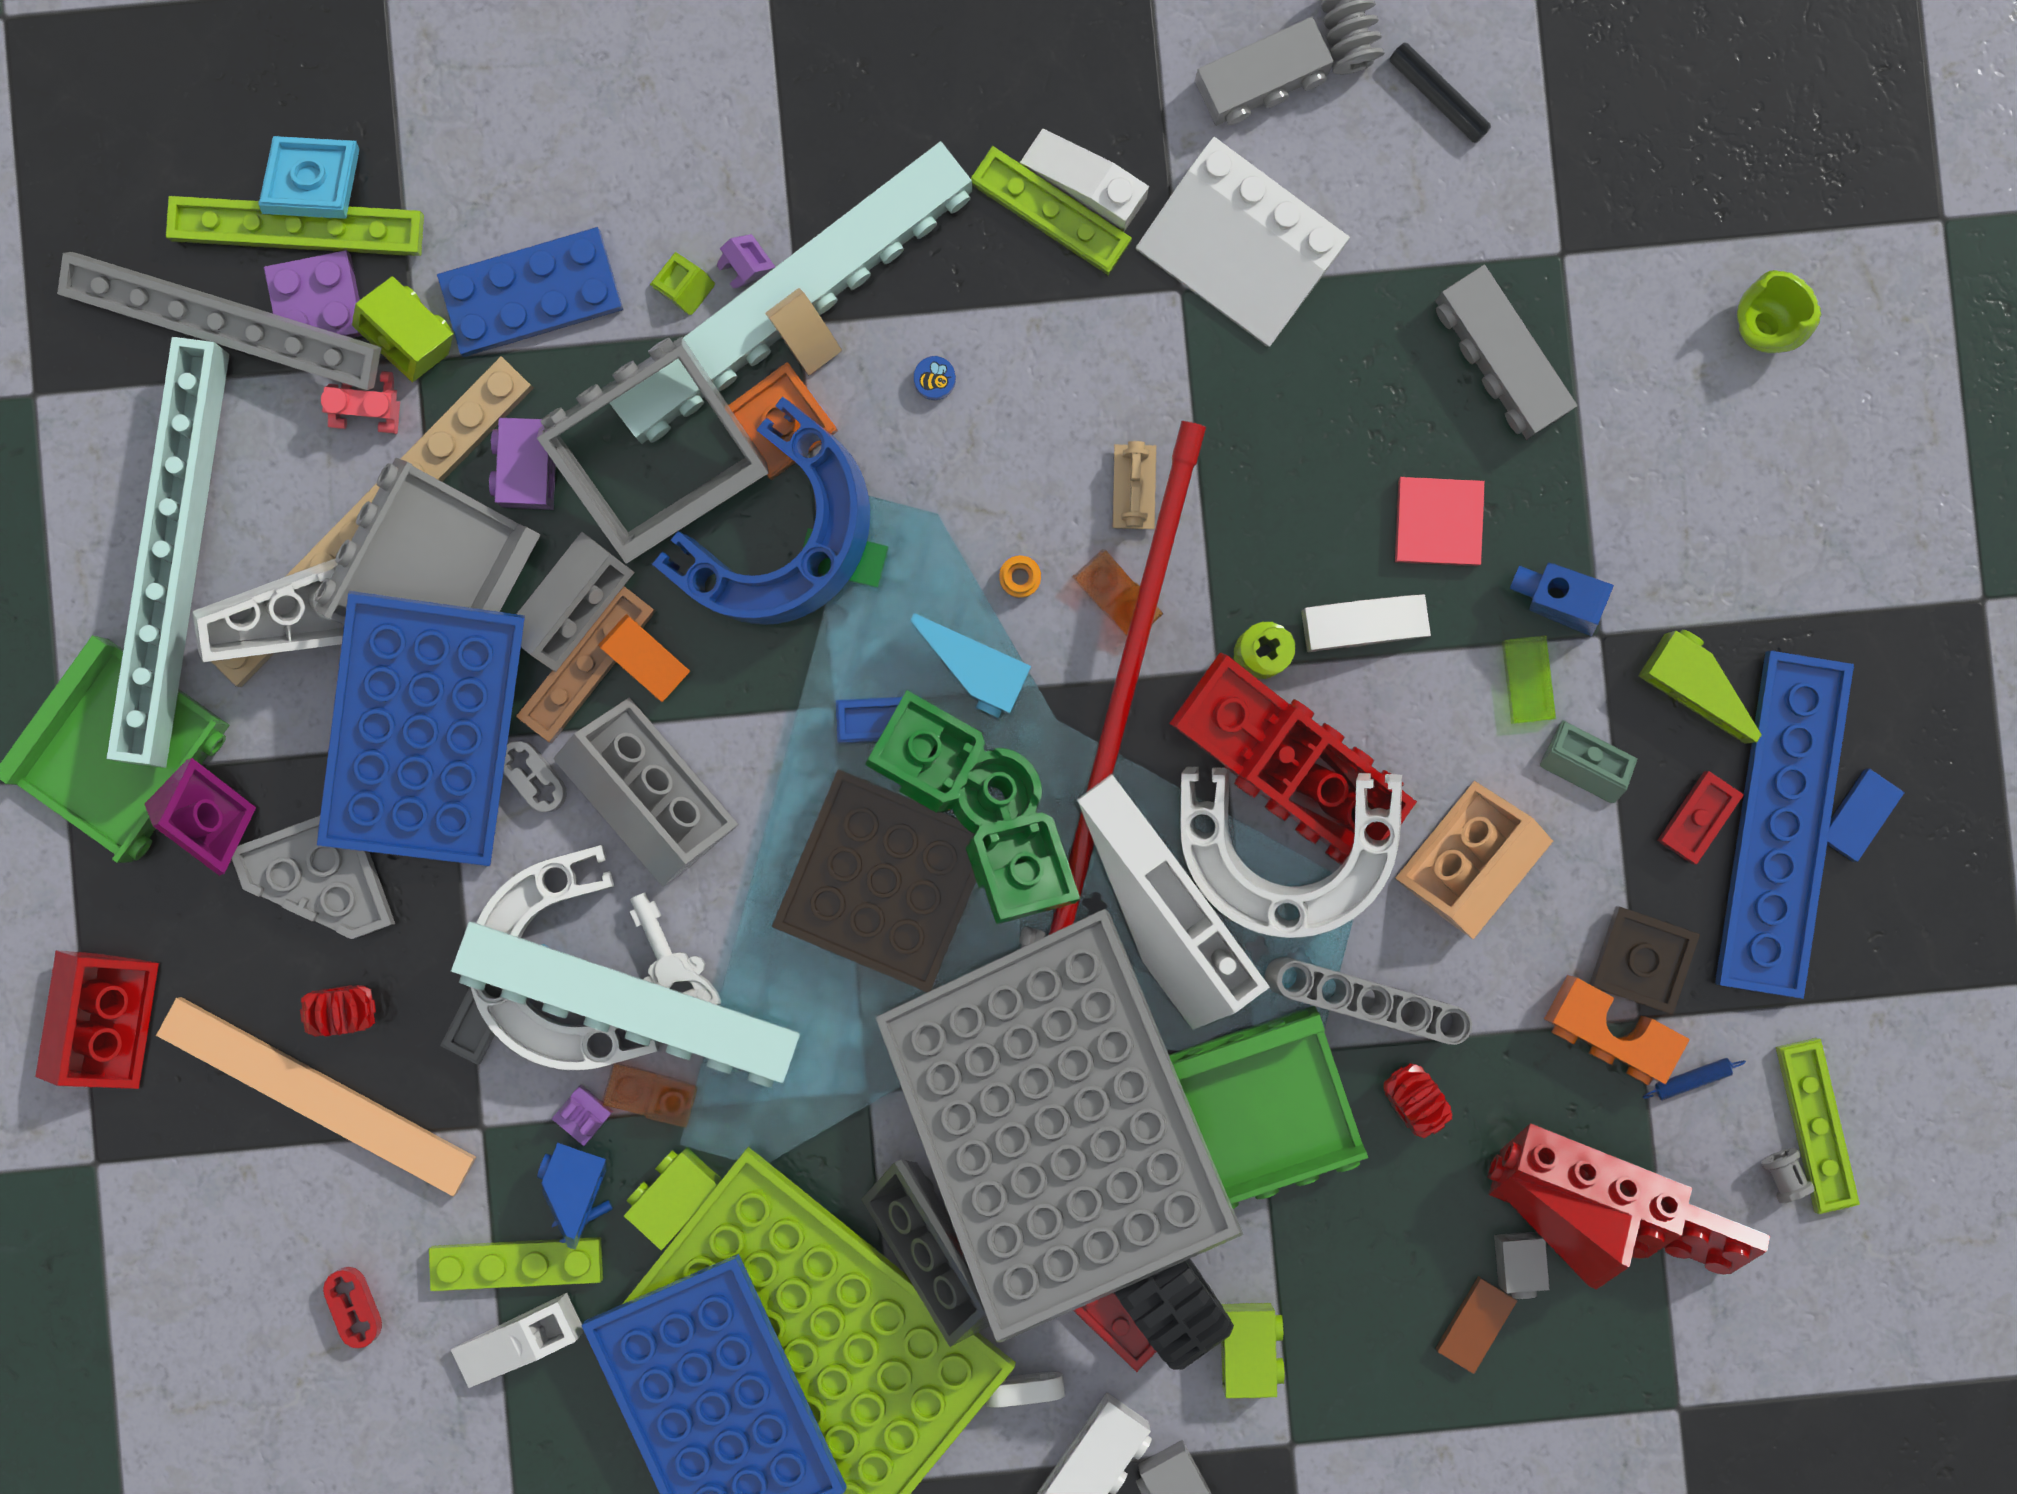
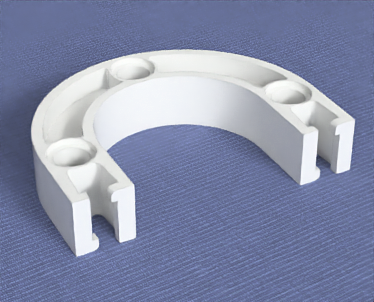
[1181,767,1402,938]
[471,845,659,1070]

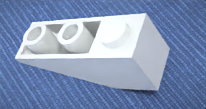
[451,1293,584,1388]

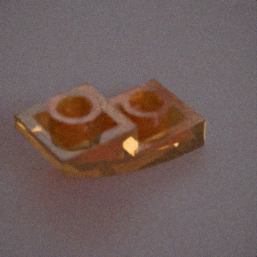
[1072,549,1163,637]
[602,1063,698,1128]

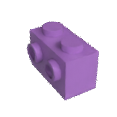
[489,418,556,510]

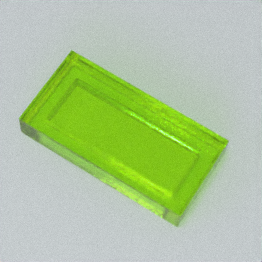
[1502,635,1556,724]

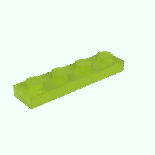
[429,1237,603,1291]

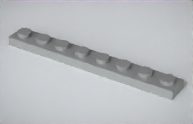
[57,252,381,390]

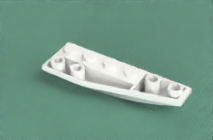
[1077,774,1270,1030]

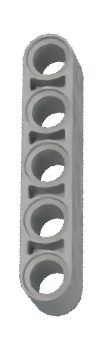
[1265,957,1472,1045]

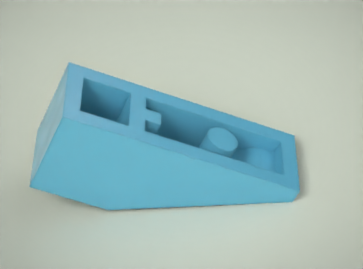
[910,613,1031,718]

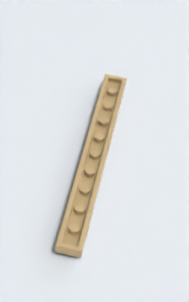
[211,356,534,687]

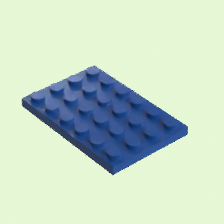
[317,591,525,866]
[581,1254,847,1494]

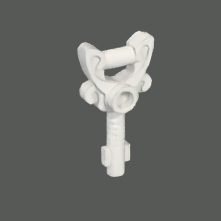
[630,892,722,1005]

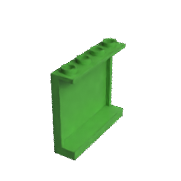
[0,635,230,863]
[1169,1006,1368,1209]

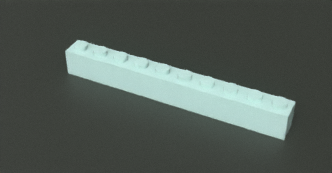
[609,141,972,444]
[107,337,229,768]

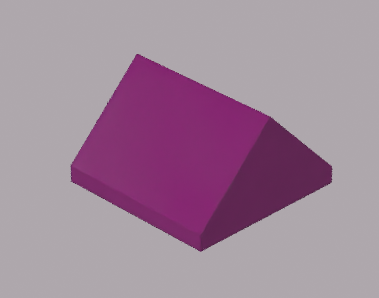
[144,758,256,876]

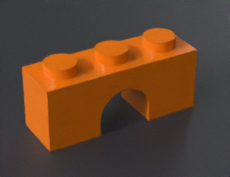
[1544,975,1690,1086]

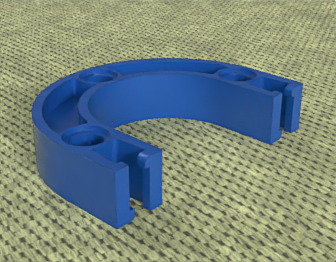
[652,396,870,625]

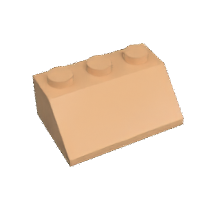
[1395,781,1553,939]

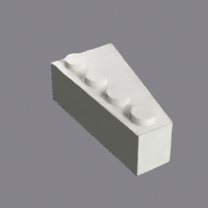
[193,558,344,662]

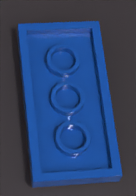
[437,227,624,357]

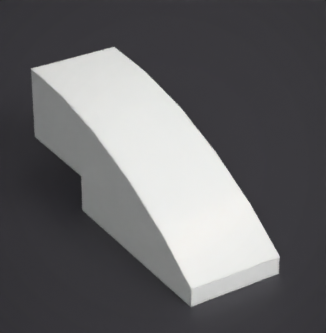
[1301,594,1431,652]

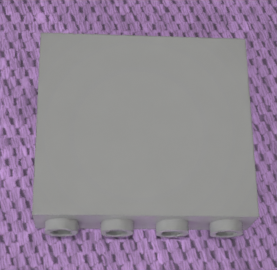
[314,458,540,625]

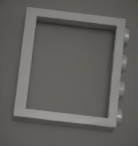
[537,337,768,564]

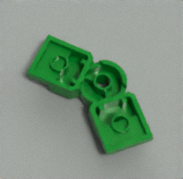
[865,690,1080,924]

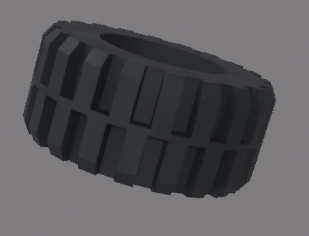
[1114,1259,1234,1370]

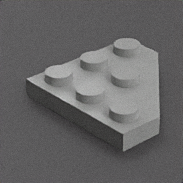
[232,816,395,939]

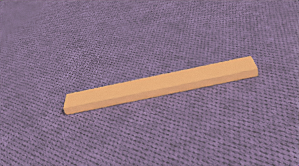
[156,997,477,1196]

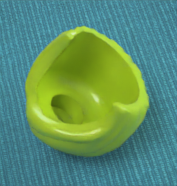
[1737,270,1821,353]

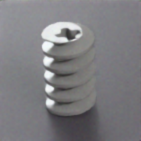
[1321,0,1385,75]

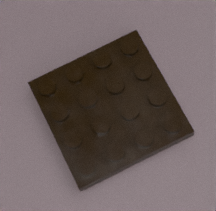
[772,769,976,992]

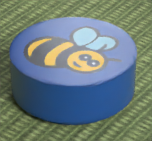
[914,356,956,400]

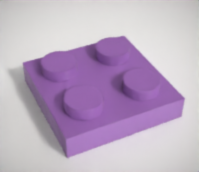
[264,250,362,338]

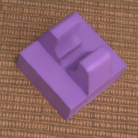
[717,234,775,288]
[552,1085,614,1146]

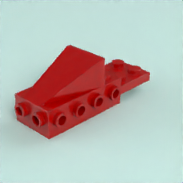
[1169,652,1417,865]
[1488,1123,1770,1289]

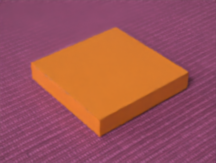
[728,362,838,480]

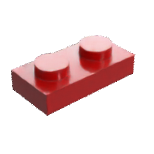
[1657,771,1744,865]

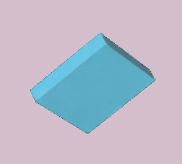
[259,136,359,219]

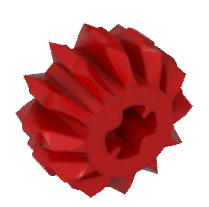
[300,985,376,1037]
[1384,1063,1452,1139]

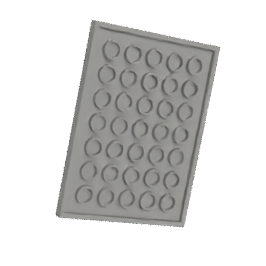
[875,909,1244,1342]

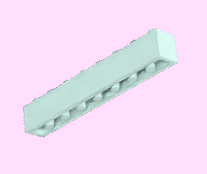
[451,922,800,1088]

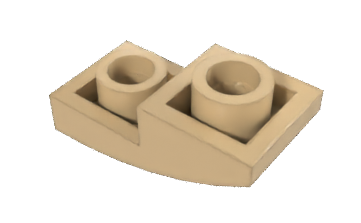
[765,288,842,375]

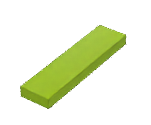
[971,146,1132,275]
[1775,1038,1860,1214]

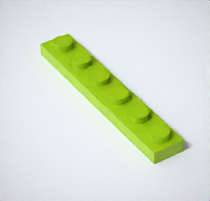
[166,196,424,256]

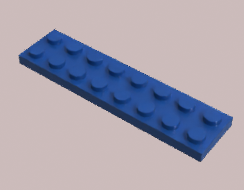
[1715,651,1854,999]

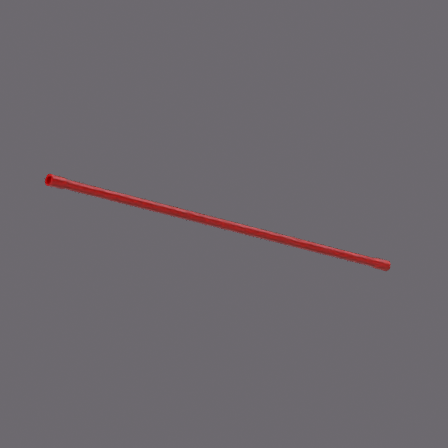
[1049,421,1206,935]

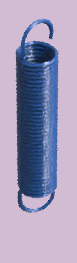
[1643,1058,1746,1101]

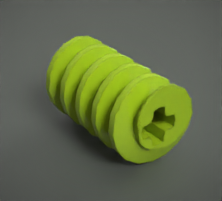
[1234,622,1295,679]

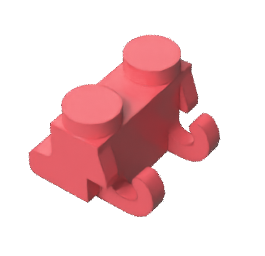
[321,371,400,434]

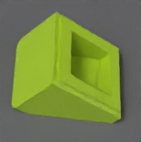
[650,252,715,315]

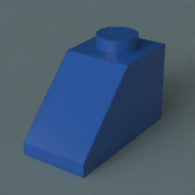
[537,1143,606,1250]

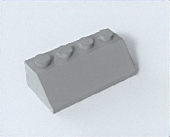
[553,697,739,887]

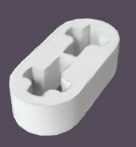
[985,1372,1065,1408]

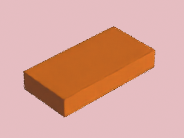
[598,614,690,702]

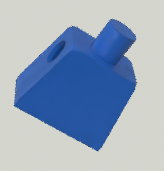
[1510,563,1614,637]

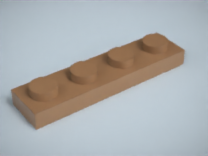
[516,586,656,743]

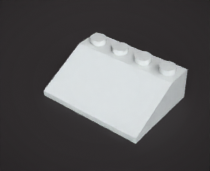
[1135,137,1350,348]

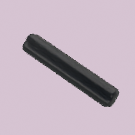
[1390,42,1491,143]

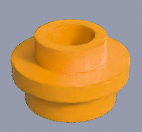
[999,555,1041,598]

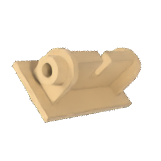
[1113,441,1156,529]

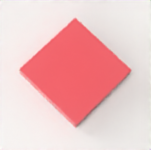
[1395,477,1485,566]

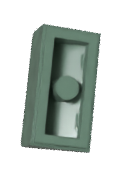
[1540,720,1638,803]

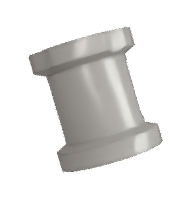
[1761,1148,1814,1203]

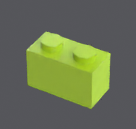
[352,276,454,383]
[624,1147,722,1251]
[1221,1303,1285,1399]

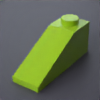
[1638,629,1761,744]

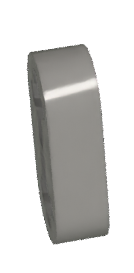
[503,741,567,812]

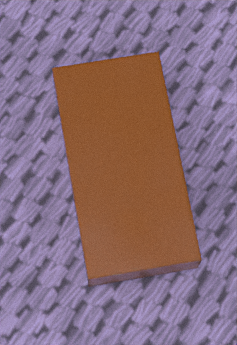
[1435,1276,1517,1374]

